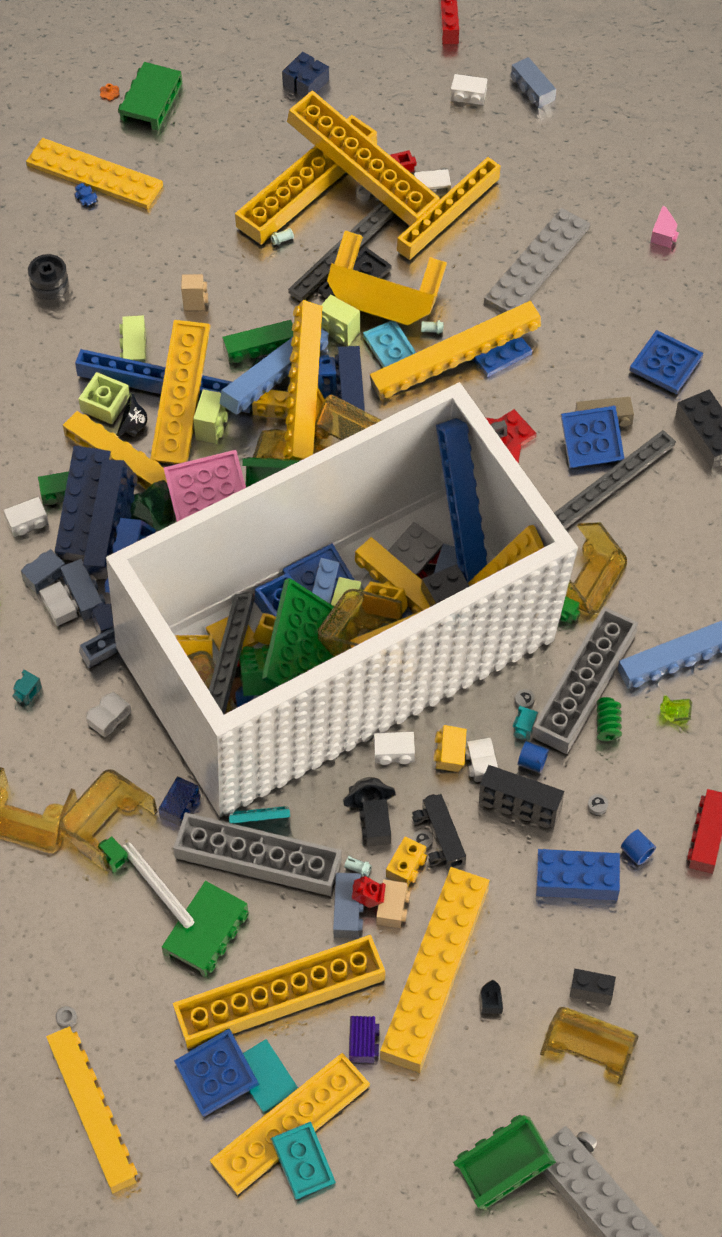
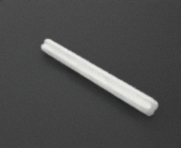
[122,842,194,928]

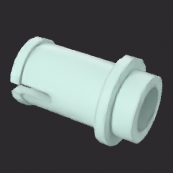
[271,228,294,246]
[421,320,444,334]
[344,856,372,877]

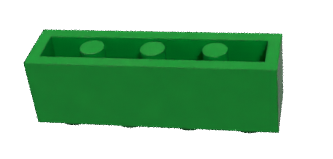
[222,320,294,364]
[38,471,69,505]

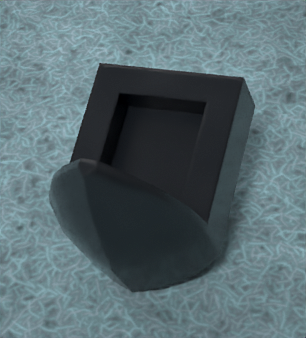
[479,980,503,1014]

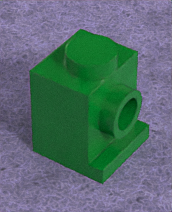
[559,596,581,624]
[98,836,129,873]

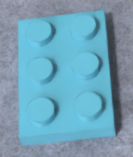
[363,321,416,368]

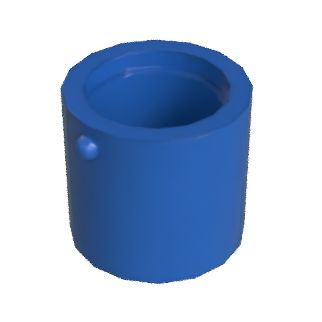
[517,741,549,773]
[620,829,656,865]

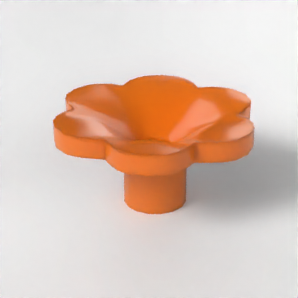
[100,83,120,101]

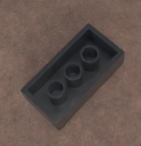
[675,389,722,469]
[421,564,470,607]
[479,764,565,829]

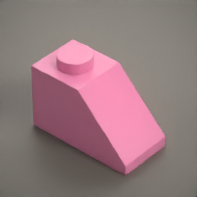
[651,206,679,248]

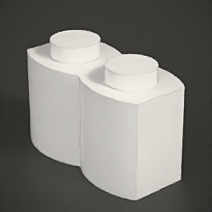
[39,582,79,626]
[86,692,131,738]
[465,738,498,782]

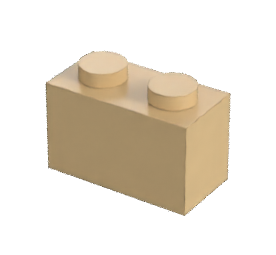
[181,274,208,311]
[376,879,411,929]

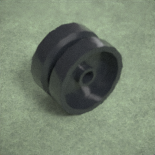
[28,254,69,300]

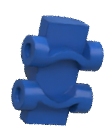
[74,183,98,206]

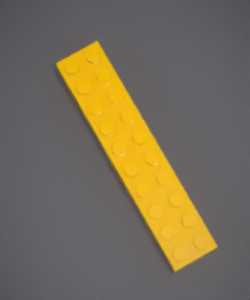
[287,90,440,226]
[235,115,377,245]
[380,867,489,1073]
[173,935,385,1050]

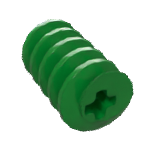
[596,697,622,741]

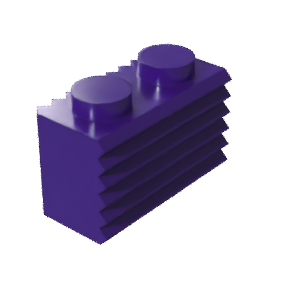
[349,1016,380,1063]

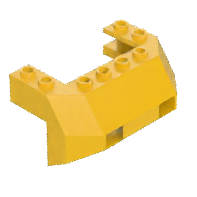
[327,231,447,325]

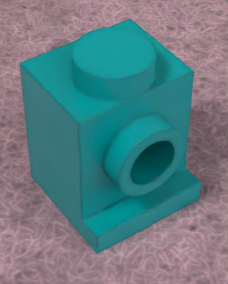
[12,670,42,705]
[513,706,538,741]

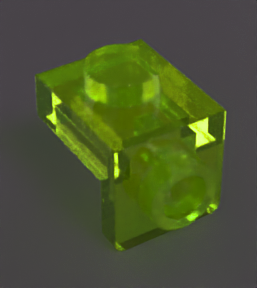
[660,696,692,722]

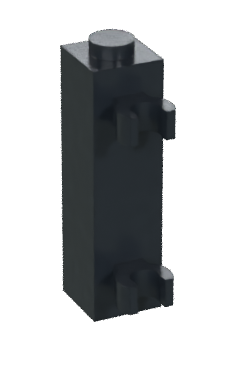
[412,794,466,870]

